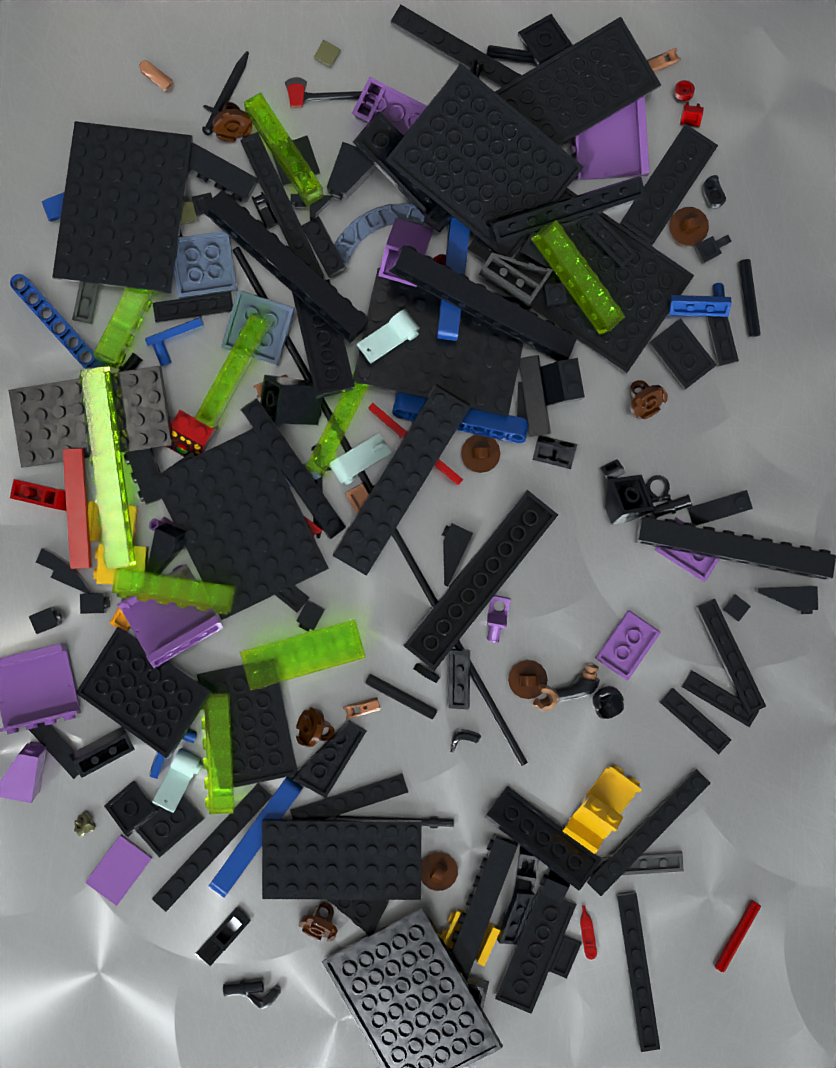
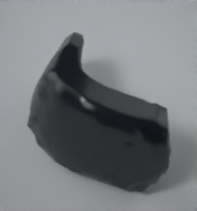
[703,175,726,208]
[450,729,481,753]
[247,987,281,1009]

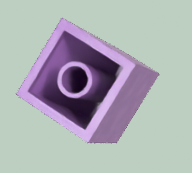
[379,218,433,287]
[0,742,47,803]

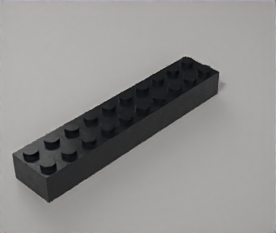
[332,384,470,576]
[403,490,558,671]

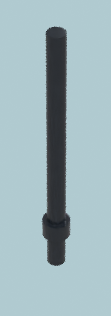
[335,815,454,829]

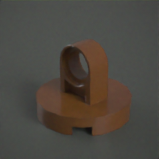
[212,102,253,142]
[669,207,709,247]
[630,380,668,419]
[461,435,501,473]
[508,659,548,699]
[296,707,335,747]
[421,851,458,891]
[298,903,338,942]

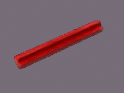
[715,901,761,973]

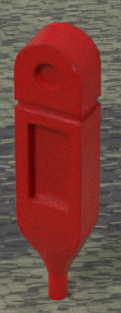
[580,905,597,960]

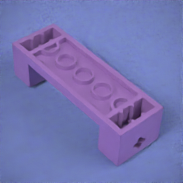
[352,77,427,136]

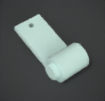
[357,309,420,363]
[329,433,392,486]
[152,749,203,813]

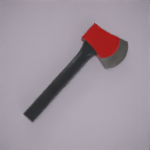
[285,77,362,107]

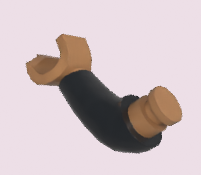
[533,663,600,711]

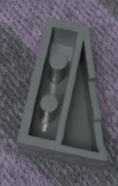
[479,253,553,307]

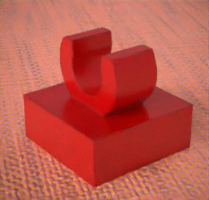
[680,102,704,127]

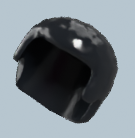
[592,686,624,719]

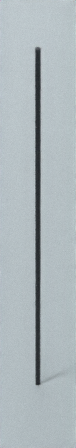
[232,246,528,766]

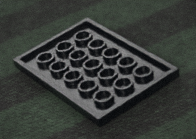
[76,627,212,759]
[197,658,298,790]

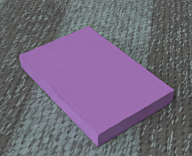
[655,517,720,582]
[595,610,661,681]
[85,834,153,906]

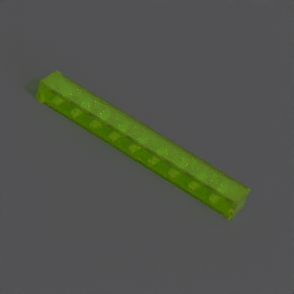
[79,367,136,569]

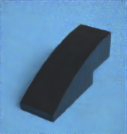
[35,548,91,593]
[512,847,539,913]
[194,908,251,967]

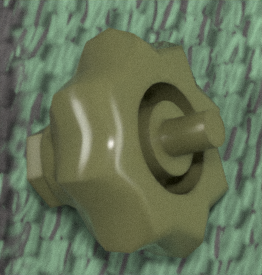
[74,812,96,836]

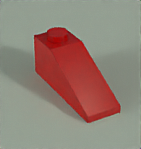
[10,479,67,511]

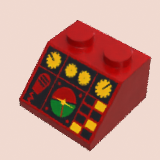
[165,409,216,457]

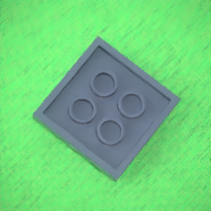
[174,231,238,299]
[221,290,295,365]

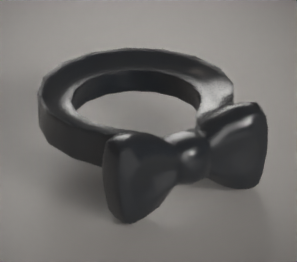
[646,475,671,503]

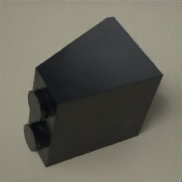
[327,142,377,201]
[541,358,585,406]
[260,375,324,425]

